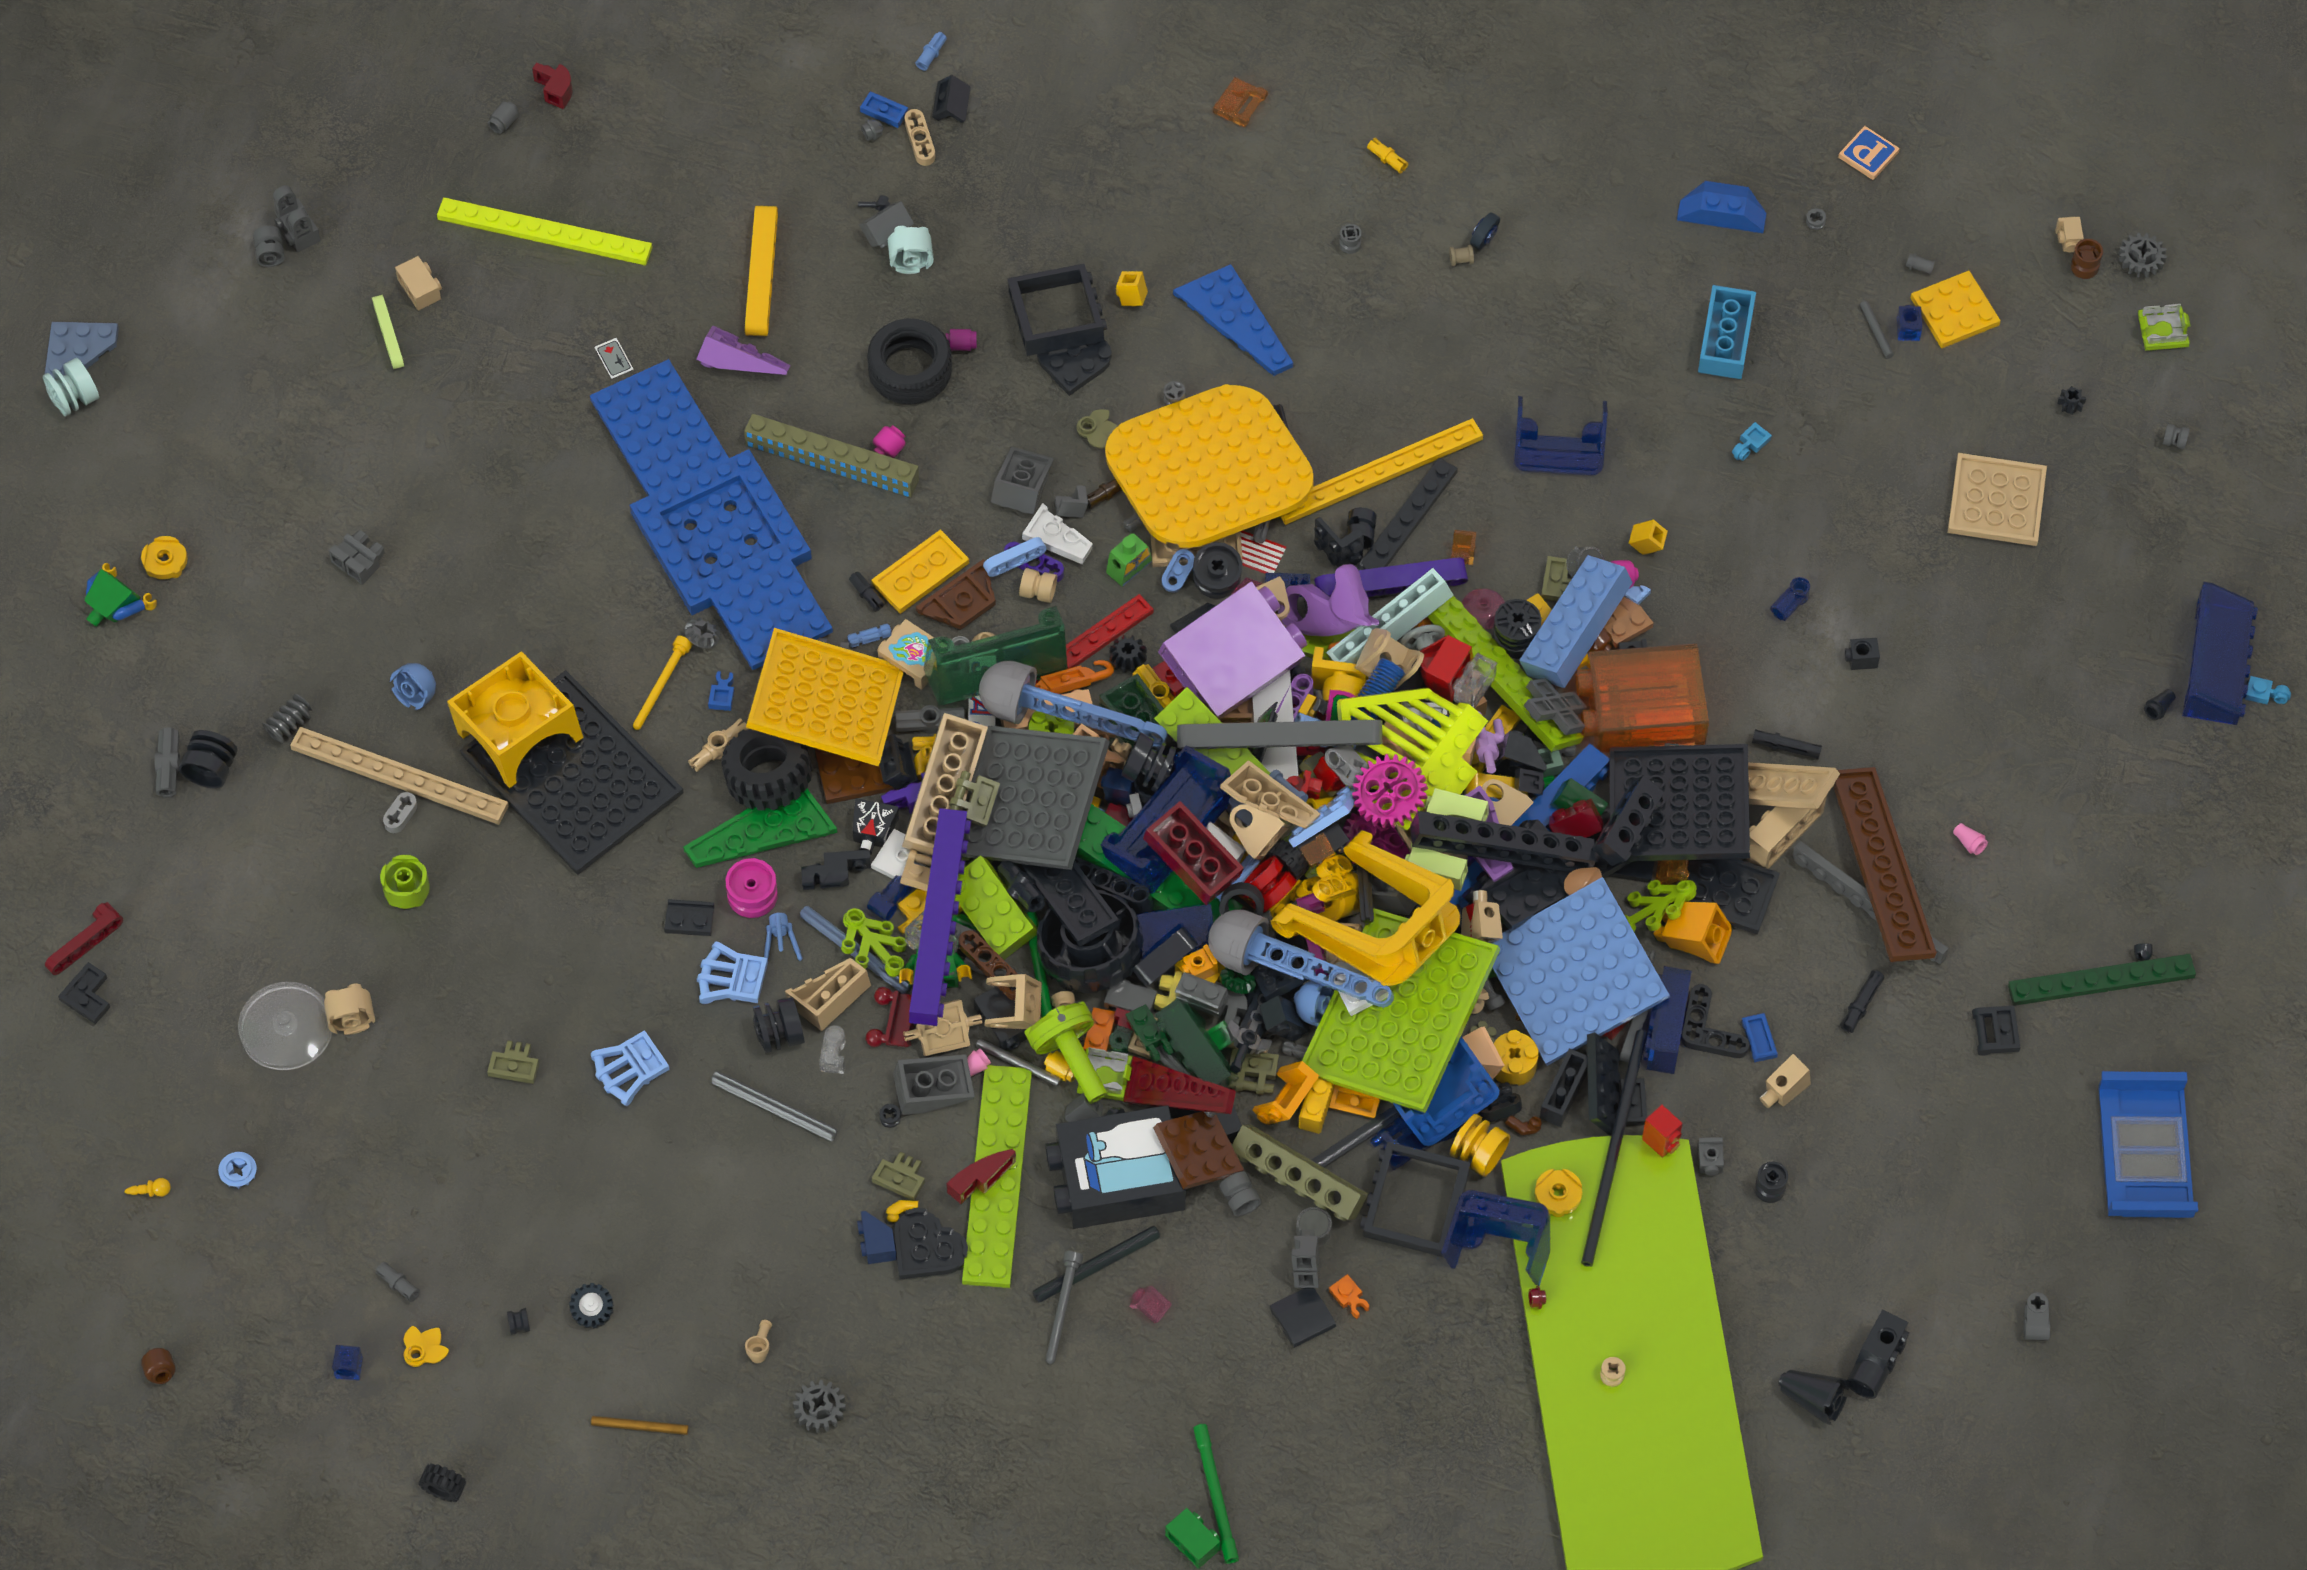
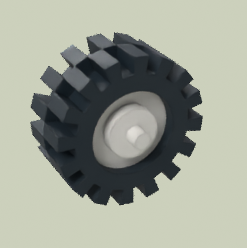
[569,1283,614,1329]

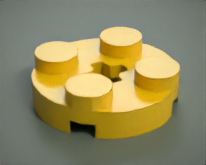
[141,536,188,579]
[1534,1169,1582,1217]

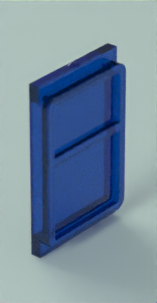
[1137,904,1213,959]

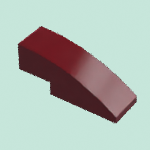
[946,1149,1016,1204]

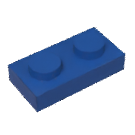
[860,91,908,128]

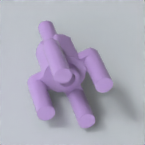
[1475,711,1505,773]

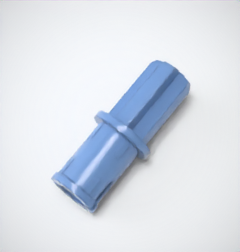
[915,32,947,71]

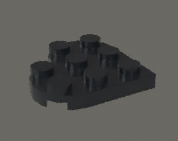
[1037,329,1112,396]
[894,1208,968,1279]

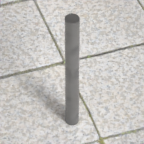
[976,1039,1062,1087]

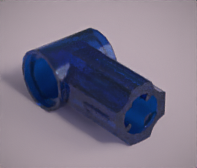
[1770,577,1810,621]
[867,875,912,921]

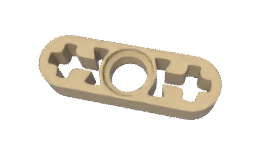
[905,109,935,166]

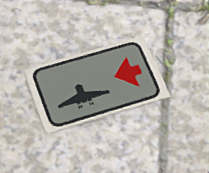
[595,338,634,379]

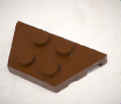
[916,559,996,630]

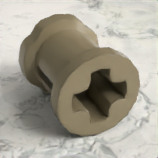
[1449,245,1474,266]

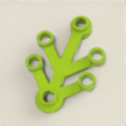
[1625,880,1697,932]
[841,908,907,977]

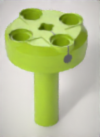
[1024,1001,1108,1104]

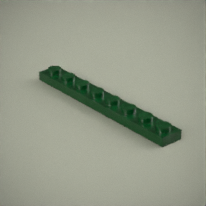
[2008,954,2196,1006]

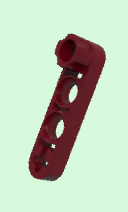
[45,902,123,975]

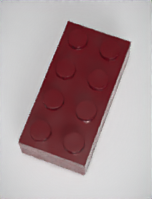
[1143,801,1244,906]

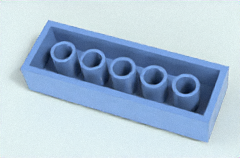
[1519,555,1633,688]

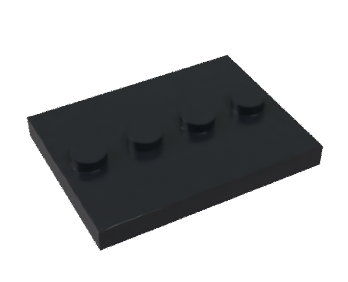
[1670,859,1780,935]

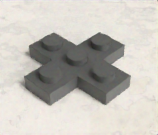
[1524,678,1587,735]

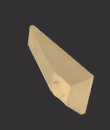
[1220,760,1321,829]

